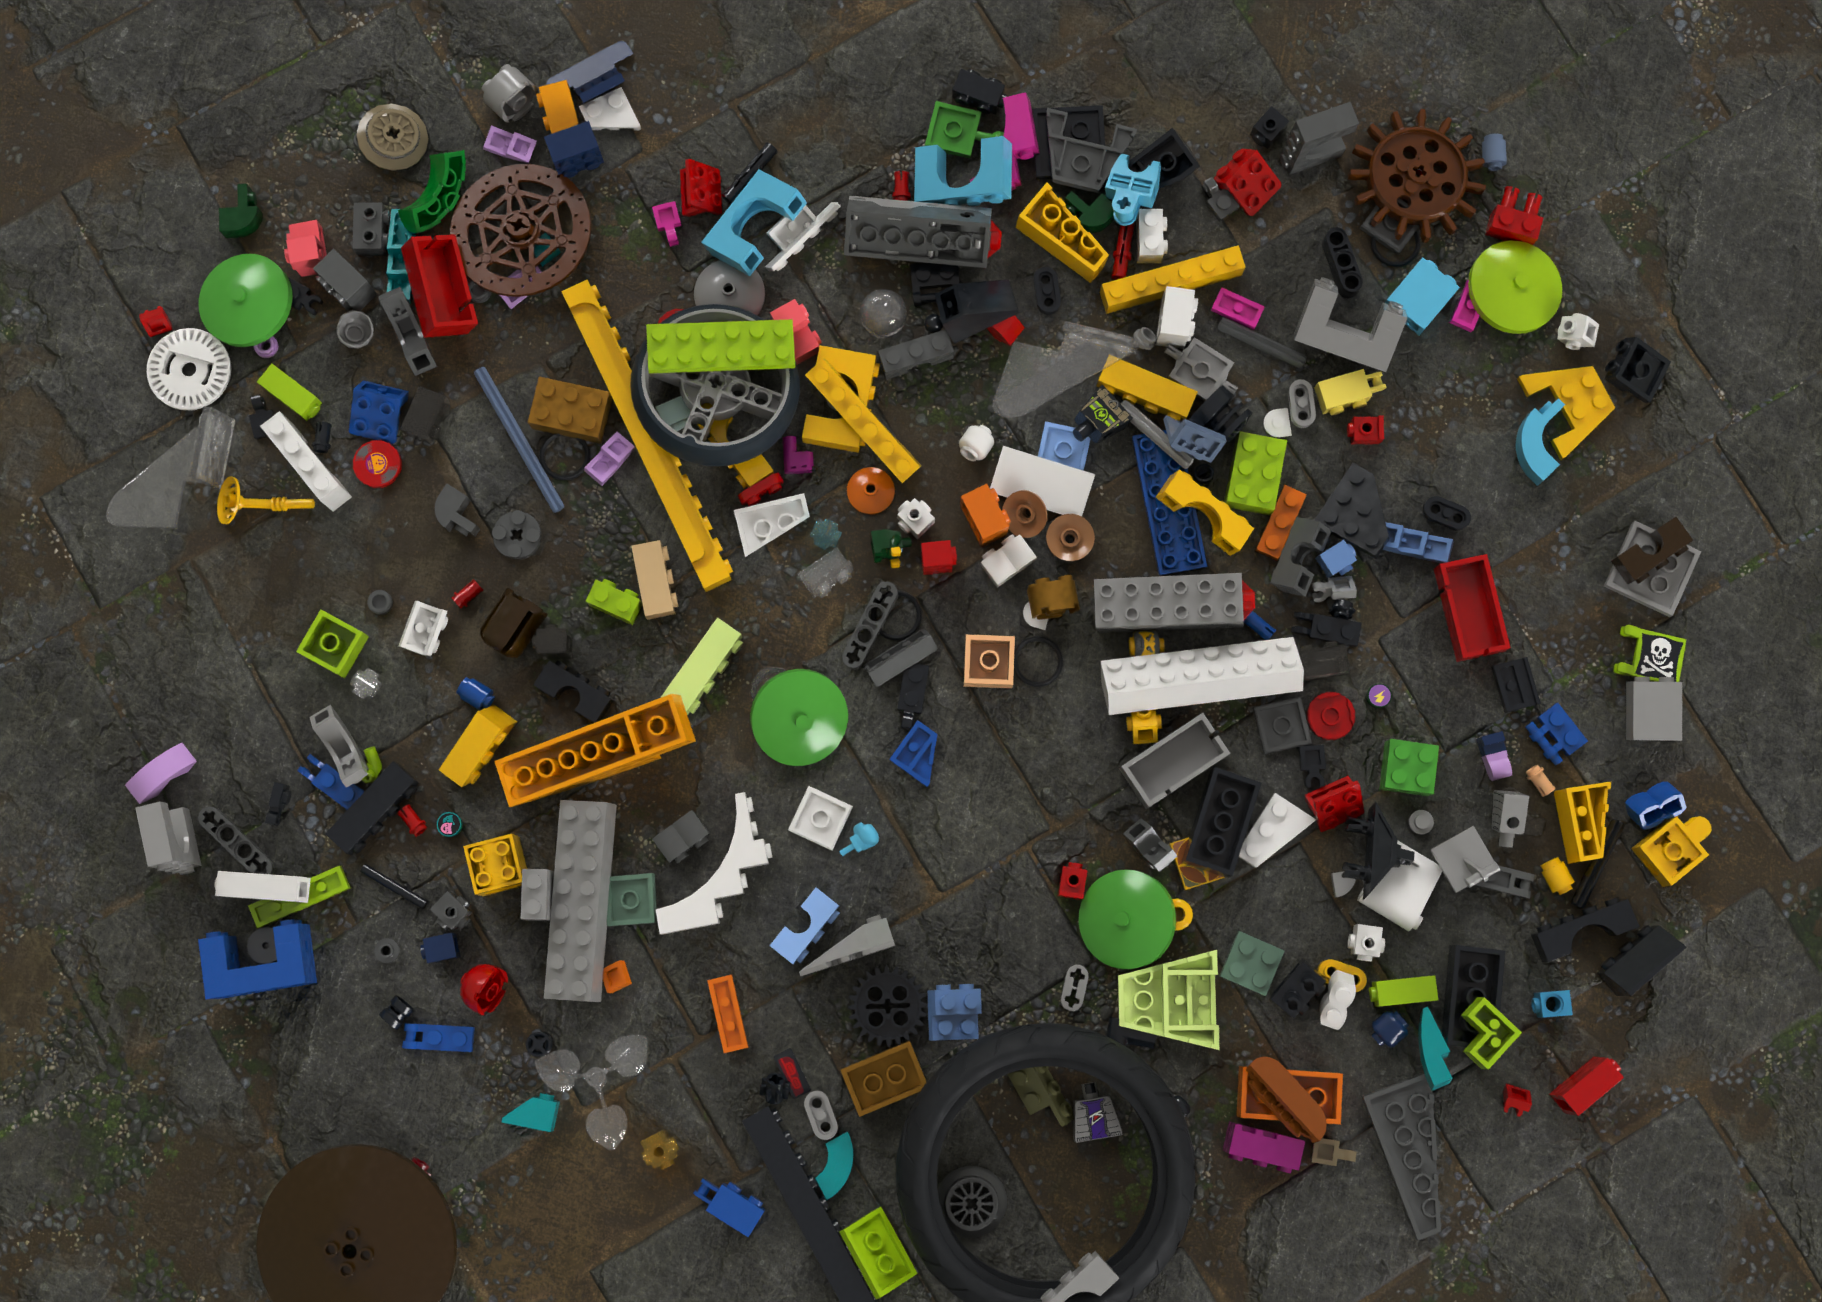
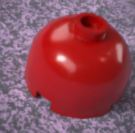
[460,964,508,1015]

